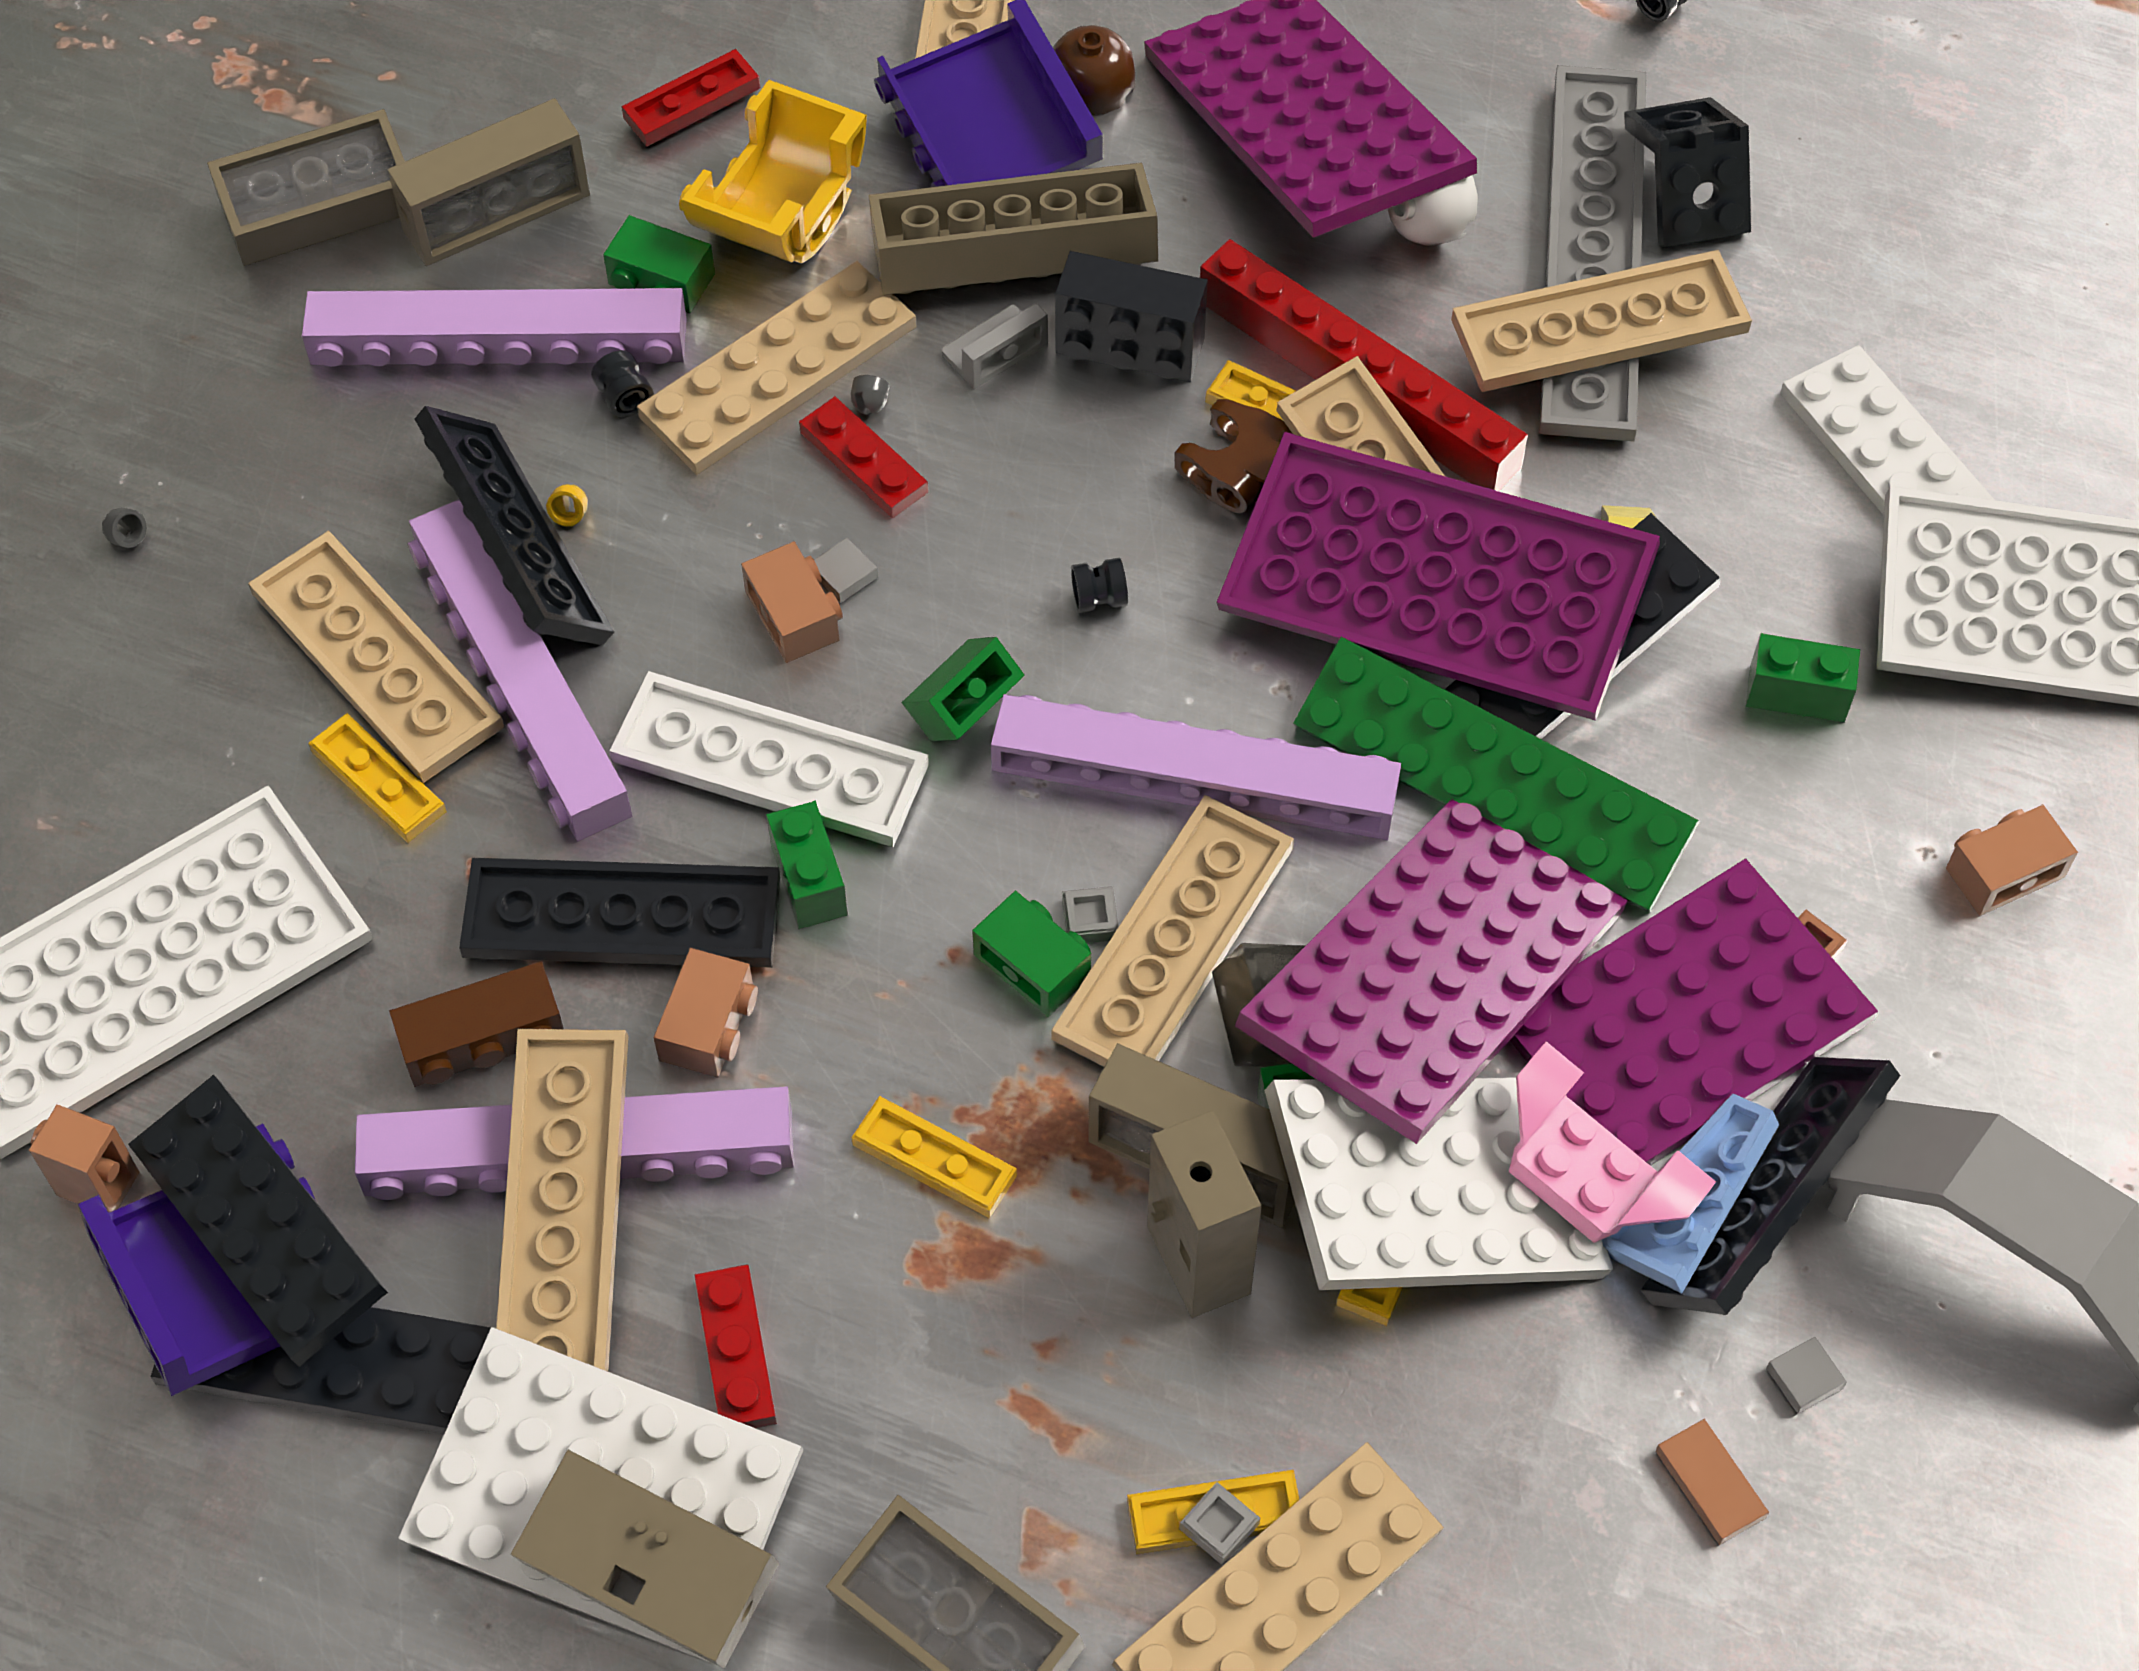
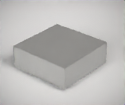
[814,537,878,603]
[1062,886,1119,943]
[1766,1337,1847,1414]
[1179,1482,1260,1566]

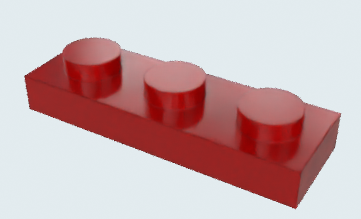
[621,49,761,147]
[799,396,929,519]
[694,1264,777,1428]

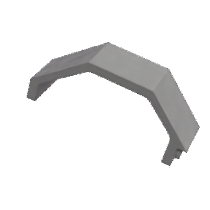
[1827,1099,2139,1414]

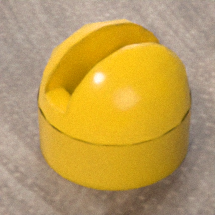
[546,484,588,526]

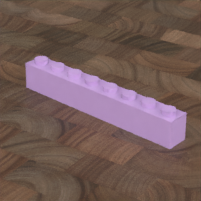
[302,288,686,367]
[407,500,633,842]
[991,694,1401,840]
[355,1086,794,1200]

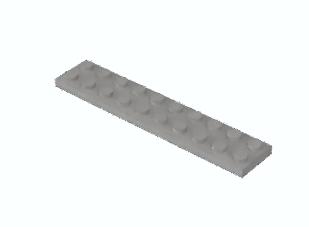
[1539,65,1646,442]

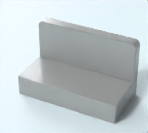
[942,303,1048,390]

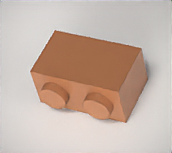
[741,541,843,663]
[1946,804,2078,916]
[653,948,758,1078]
[29,1104,140,1213]

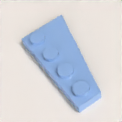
[1602,1094,1779,1294]

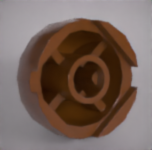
[1053,25,1135,115]

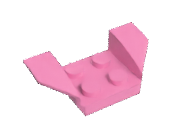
[1509,1042,1716,1243]

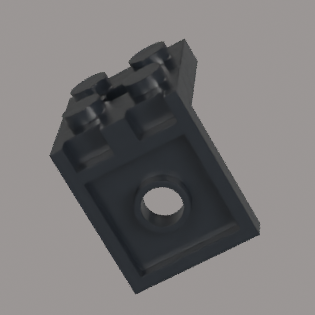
[1624,97,1751,247]

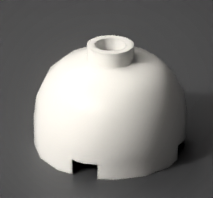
[1388,176,1478,246]

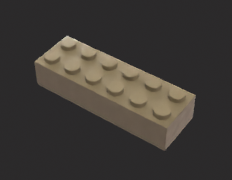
[869,162,1158,295]

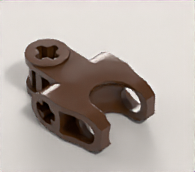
[1174,399,1293,513]

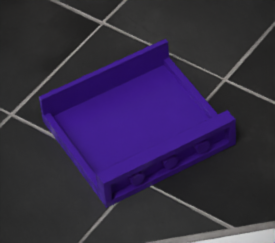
[874,0,1103,187]
[78,1123,316,1396]

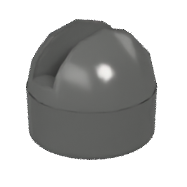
[851,375,890,415]
[102,508,147,548]

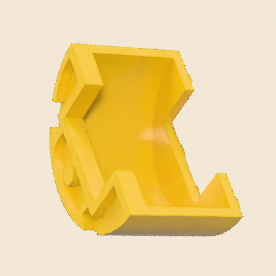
[679,80,867,263]

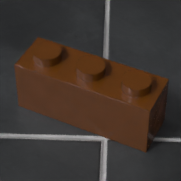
[389,961,564,1087]

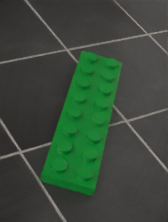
[1293,637,1699,912]

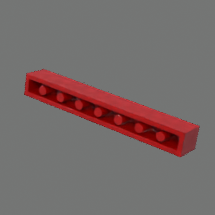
[1200,239,1528,491]

